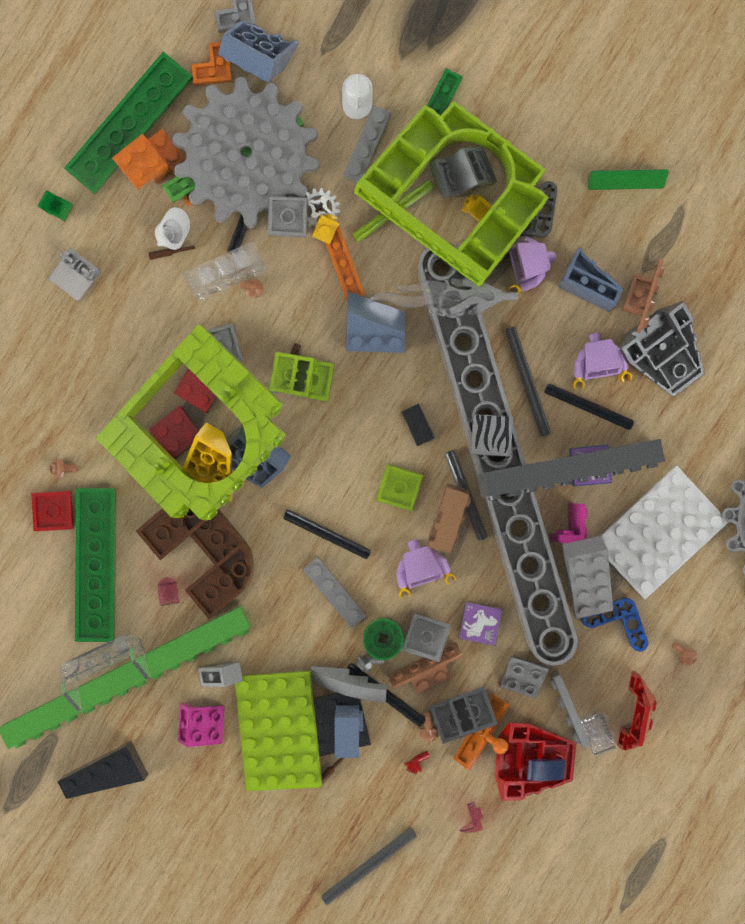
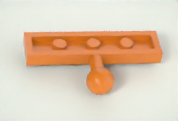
[453,693,510,770]

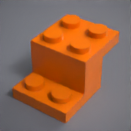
[112,129,186,190]

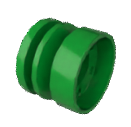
[363,617,404,660]

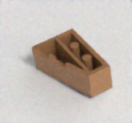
[428,483,472,553]

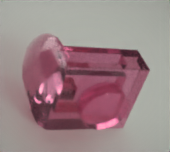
[157,577,180,606]
[459,802,484,833]

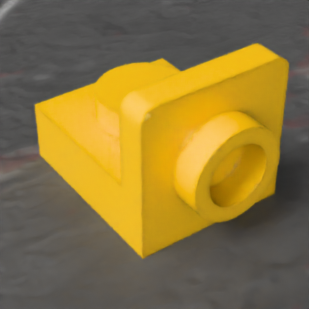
[461,195,492,222]
[312,213,339,244]

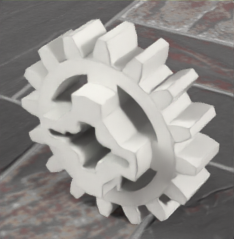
[306,188,340,229]

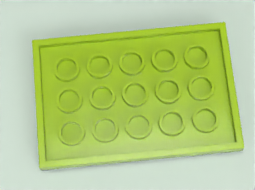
[235,670,322,791]

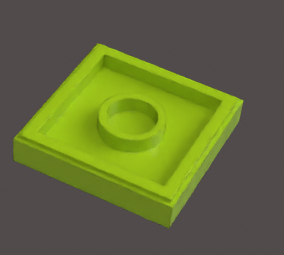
[376,464,423,512]

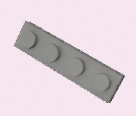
[343,105,391,183]
[303,557,366,628]
[550,671,591,749]

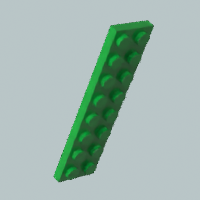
[64,51,193,195]
[75,488,116,642]

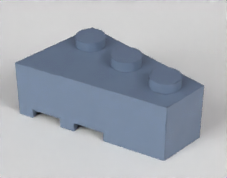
[558,247,623,312]
[335,705,363,758]

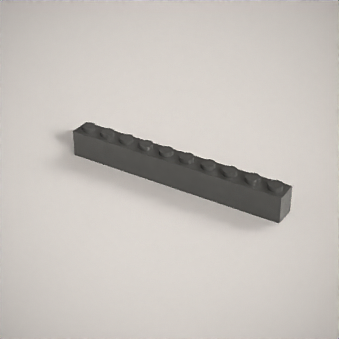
[477,439,665,501]

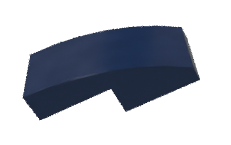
[527,758,566,781]

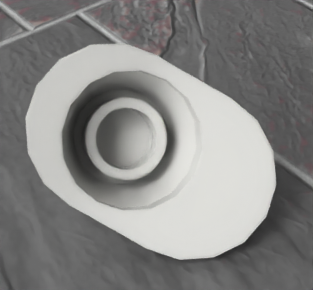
[342,74,373,120]
[155,207,190,250]

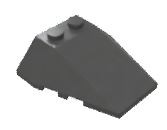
[620,301,704,397]

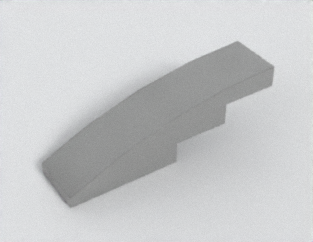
[311,666,387,703]

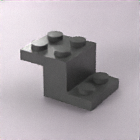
[429,147,497,199]
[430,687,498,744]

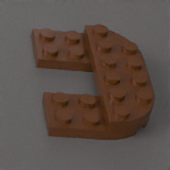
[136,508,254,619]

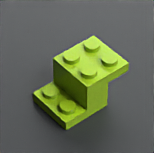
[269,352,335,402]

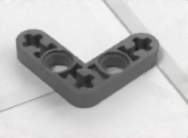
[521,181,557,238]

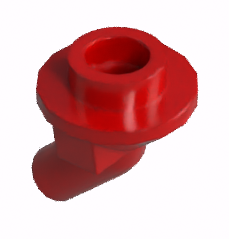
[404,751,430,774]

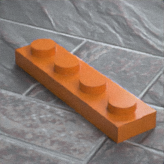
[325,226,366,303]

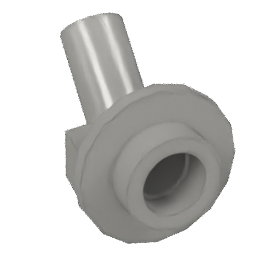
[356,655,384,673]

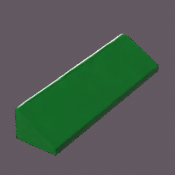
[588,169,669,190]

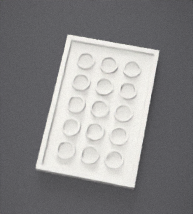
[600,466,728,600]

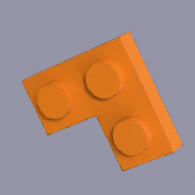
[191,42,232,86]

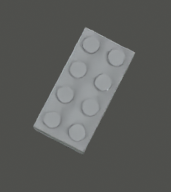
[562,536,613,619]

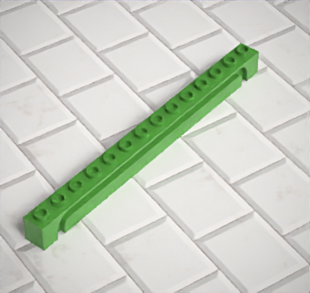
[0,605,252,749]

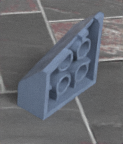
[218,21,299,83]
[346,291,405,353]
[226,424,291,488]

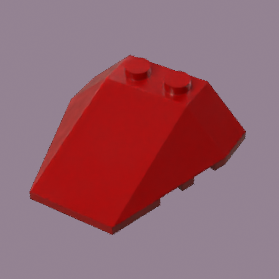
[617,671,657,751]
[494,722,576,801]

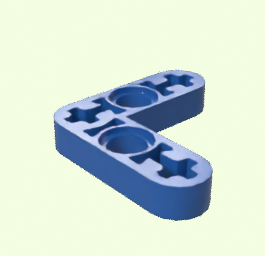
[581,597,649,652]

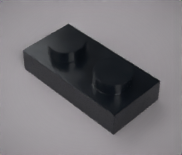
[401,404,434,446]

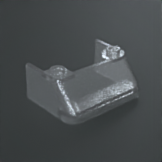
[60,635,149,711]

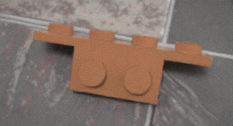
[622,258,665,334]
[388,643,462,694]

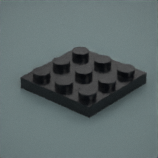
[314,692,371,757]

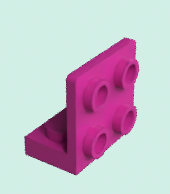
[550,503,588,543]
[178,703,224,747]

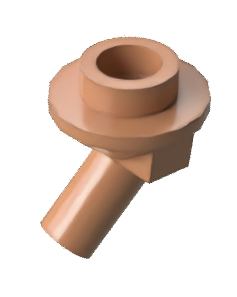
[240,279,263,298]
[50,459,78,478]
[672,641,698,666]
[419,712,438,742]

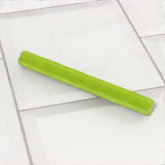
[353,180,433,242]

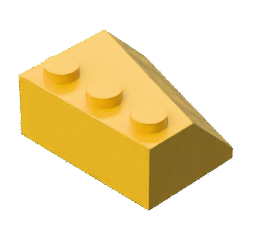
[183,422,232,502]

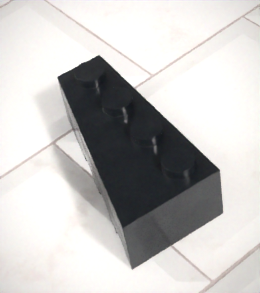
[58,741,148,799]

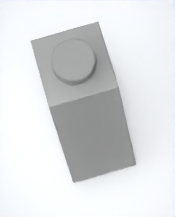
[198,662,243,687]

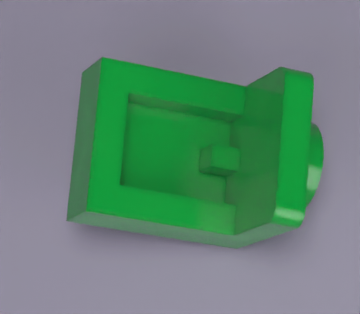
[38,190,74,221]

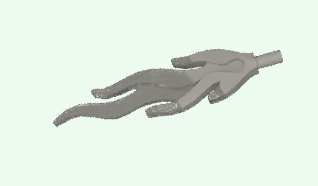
[369,278,518,316]

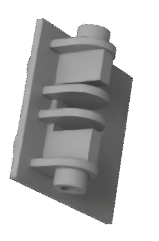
[48,248,102,302]
[500,655,549,698]

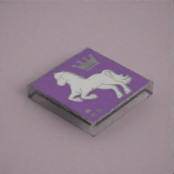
[458,601,503,646]

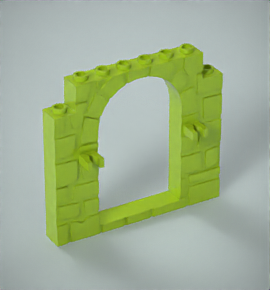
[354,101,549,287]
[96,324,287,521]

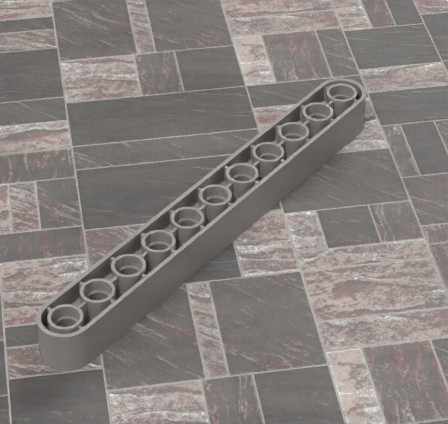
[417,242,578,666]

